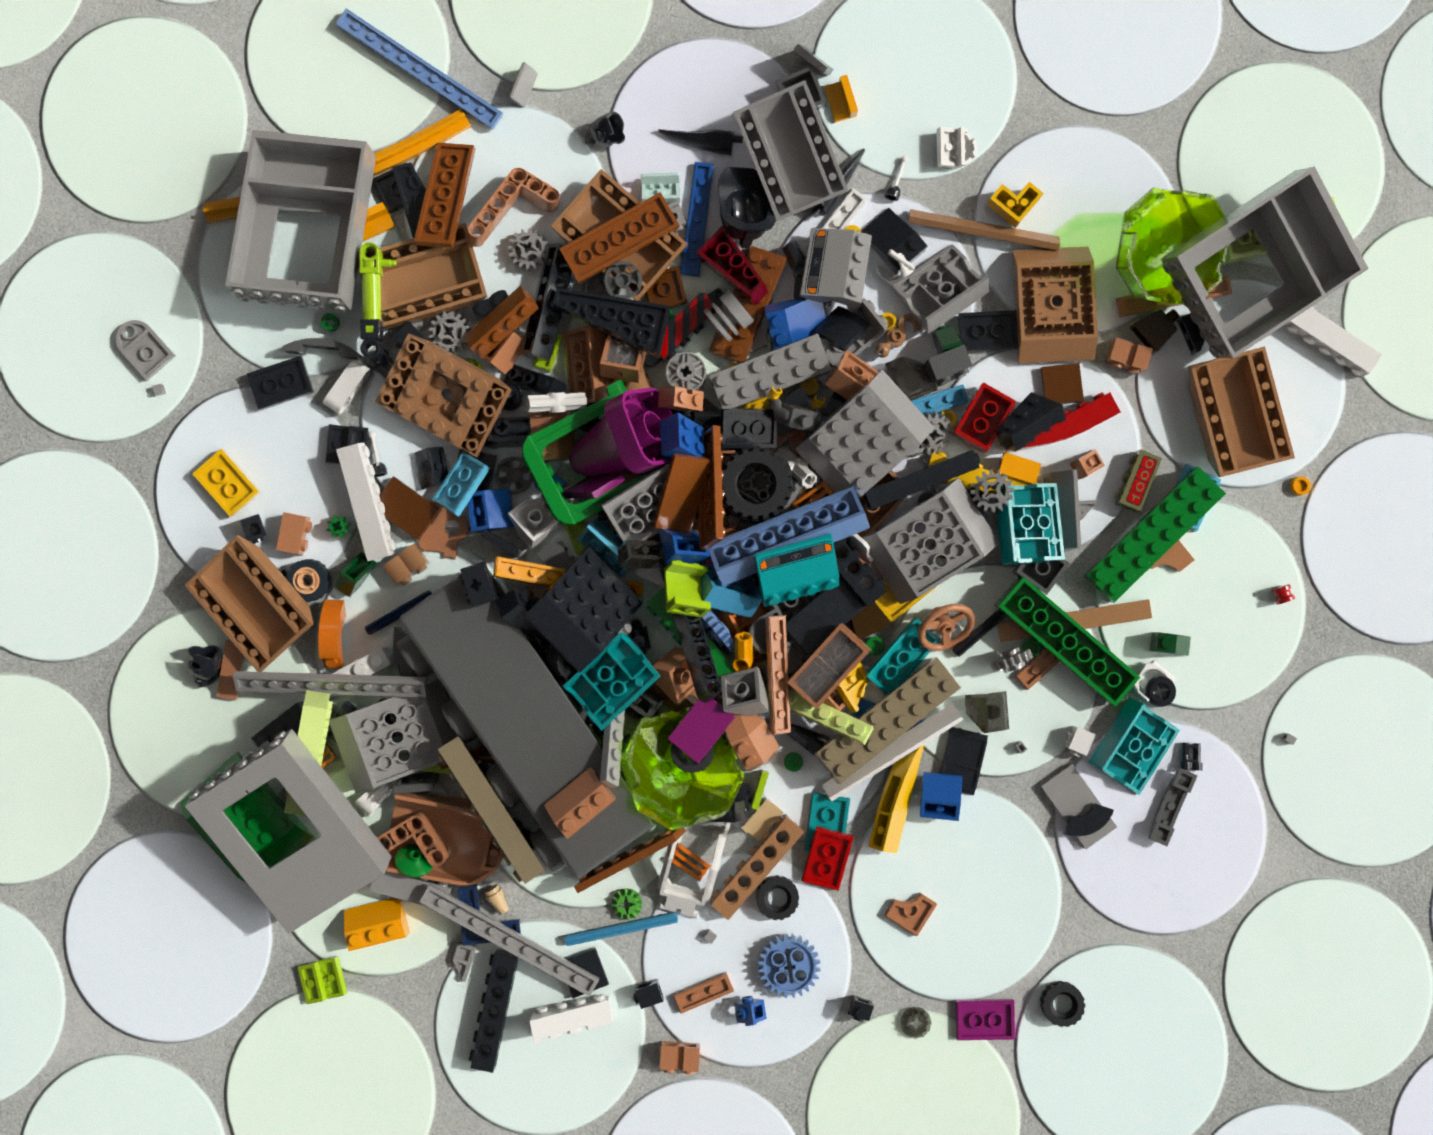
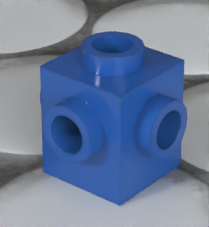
[734,996,767,1026]

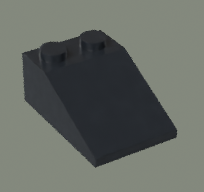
[861,208,928,275]

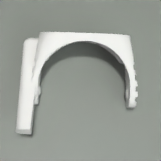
[876,249,915,286]
[1132,660,1176,702]

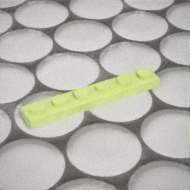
[766,686,874,745]

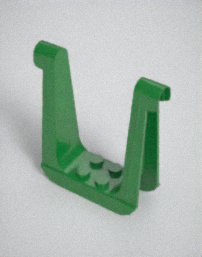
[522,380,656,526]

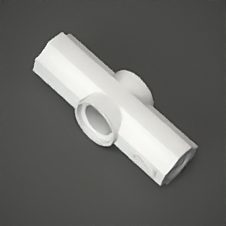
[526,392,587,413]
[774,446,817,489]

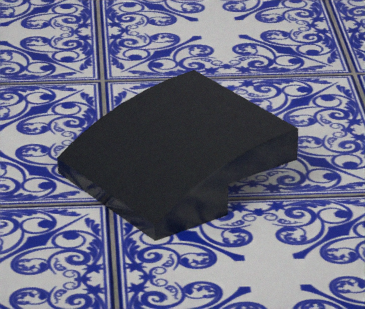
[813,306,870,351]
[325,424,368,464]

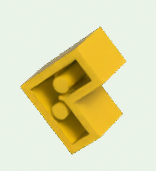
[986,182,1044,228]

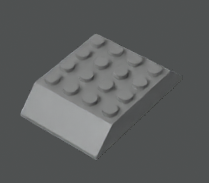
[733,80,849,222]
[795,369,935,498]

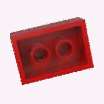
[952,382,1017,454]

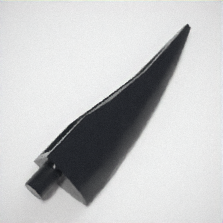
[658,129,743,156]
[810,148,865,218]
[765,719,831,756]

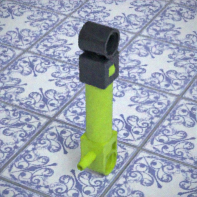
[359,242,397,361]

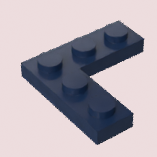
[457,884,521,946]

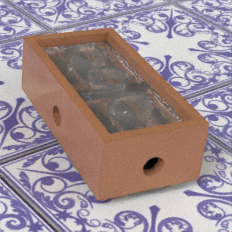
[600,334,646,383]
[787,623,872,709]

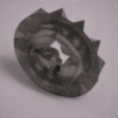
[900,1007,932,1039]

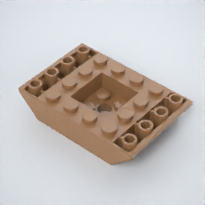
[1012,246,1098,364]
[375,334,512,457]

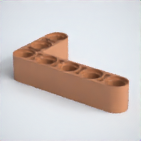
[467,168,560,247]
[377,812,450,866]

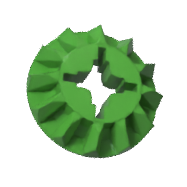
[611,888,642,920]

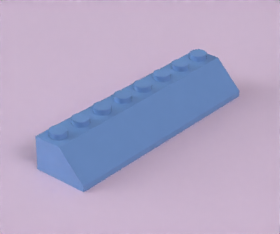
[709,486,870,586]

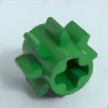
[326,515,351,539]

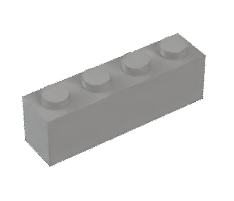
[369,871,453,907]

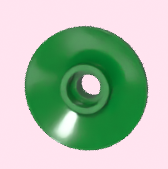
[395,844,433,878]

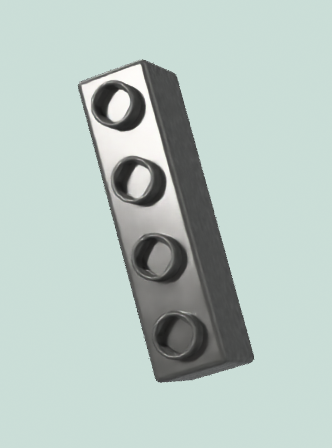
[397,569,657,878]

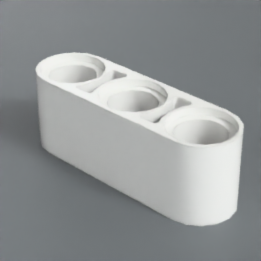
[323,359,371,415]

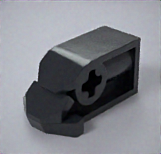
[484,416,532,450]

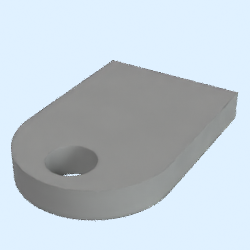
[116,320,176,381]

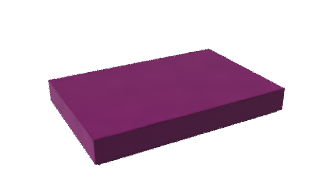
[563,474,625,499]
[668,699,736,764]
[955,999,1015,1041]

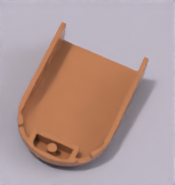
[386,792,504,885]

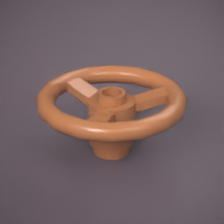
[918,604,975,651]

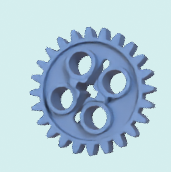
[700,610,735,654]
[758,933,821,998]

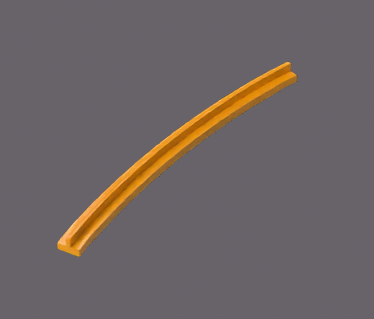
[203,109,472,223]

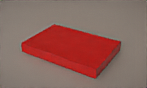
[801,826,854,891]

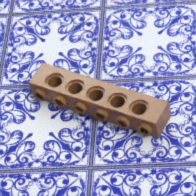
[711,815,805,920]

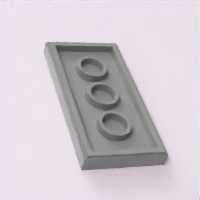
[1040,764,1117,849]

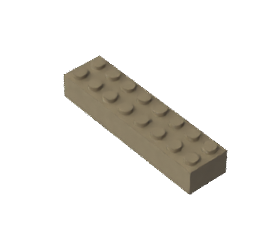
[813,657,961,784]
[437,736,545,884]

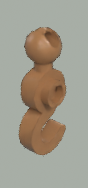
[875,313,921,358]

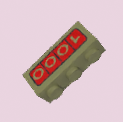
[1114,449,1162,513]

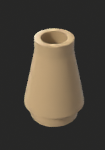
[484,884,509,915]

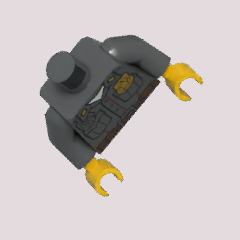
[767,386,826,432]

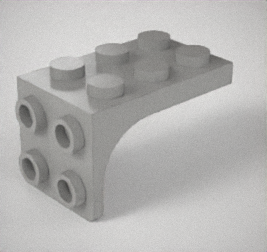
[819,298,888,368]

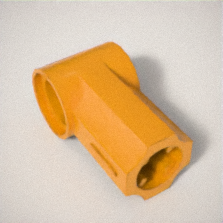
[733,632,755,672]

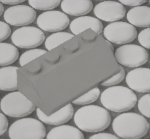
[1044,470,1081,550]

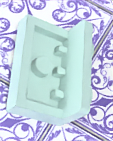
[641,172,680,203]

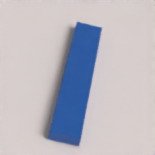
[680,162,714,277]

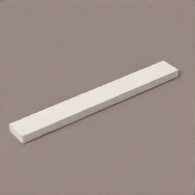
[822,703,963,801]

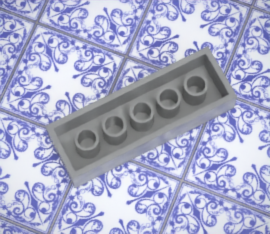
[710,334,832,409]

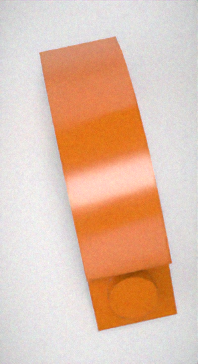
[318,599,346,669]

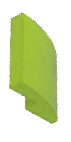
[298,956,348,1004]

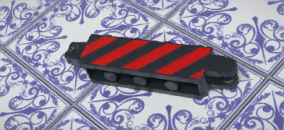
[645,287,724,368]

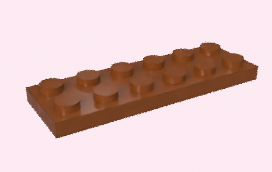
[414,143,476,248]
[560,192,680,284]
[708,246,787,364]
[699,425,725,550]
[574,825,686,893]

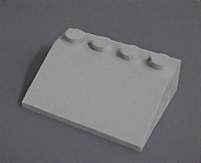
[601,463,670,551]

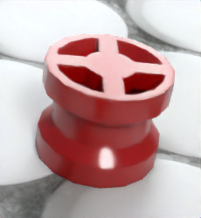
[1271,584,1295,605]

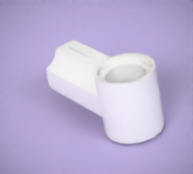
[355,782,394,817]

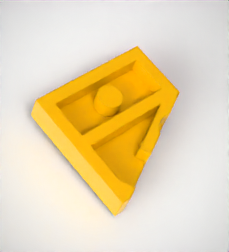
[836,662,869,713]

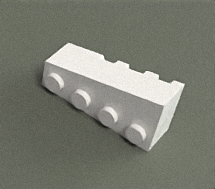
[530,994,614,1044]

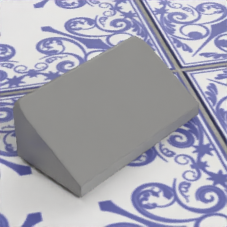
[509,62,538,107]

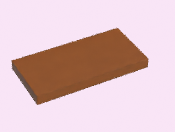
[653,453,711,532]

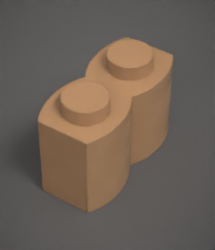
[382,544,430,586]

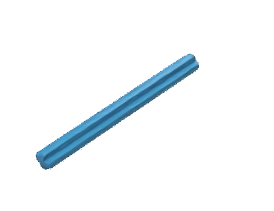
[565,912,678,946]

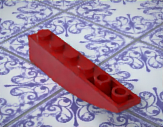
[1005,392,1121,451]

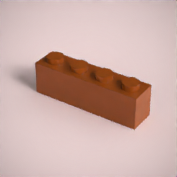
[465,285,538,359]

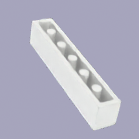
[1285,308,1383,377]
[336,443,396,561]

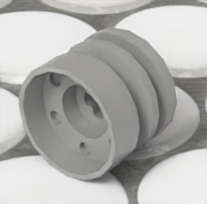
[704,290,754,342]
[666,352,706,391]

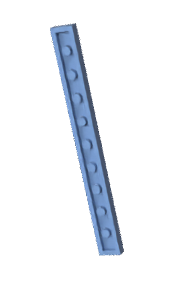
[335,8,503,130]

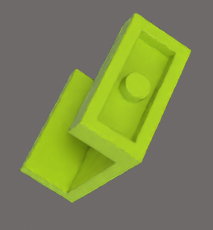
[664,560,711,617]

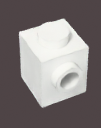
[1064,726,1096,757]

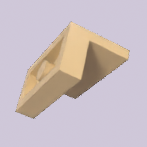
[741,797,784,842]

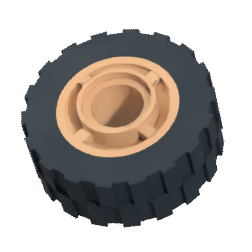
[286,559,332,602]

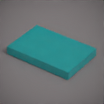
[804,792,850,851]

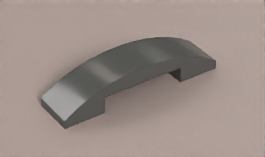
[282,338,363,360]
[1149,768,1198,846]

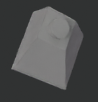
[721,667,769,716]

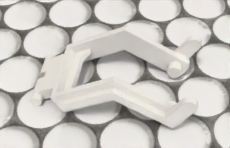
[657,808,731,919]

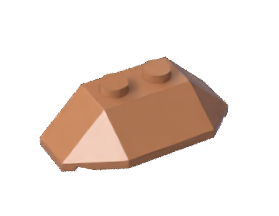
[725,713,780,771]

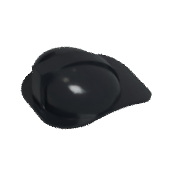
[718,167,775,249]

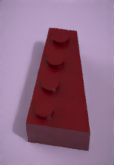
[697,225,768,306]

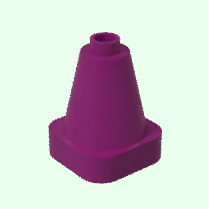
[569,387,673,478]

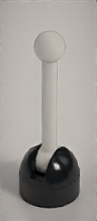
[884,156,908,201]
[368,431,388,477]

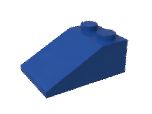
[764,297,826,349]

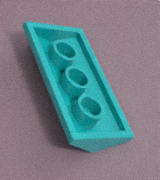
[865,617,940,694]

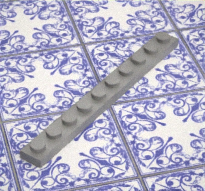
[600,617,632,788]
[233,671,428,698]
[419,884,599,997]

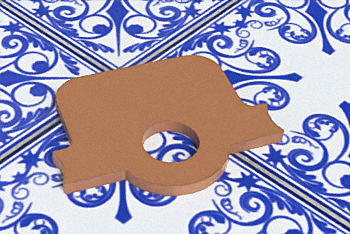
[418,501,468,559]

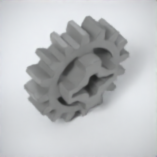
[508,228,549,271]
[429,311,471,353]
[919,411,953,453]
[971,470,1014,513]
[990,647,1033,673]

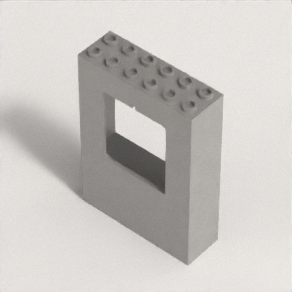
[225,130,376,312]
[1161,166,1369,359]
[185,729,392,934]

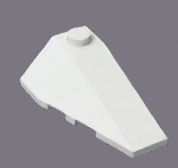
[508,485,588,549]

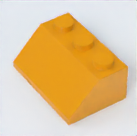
[344,898,410,951]

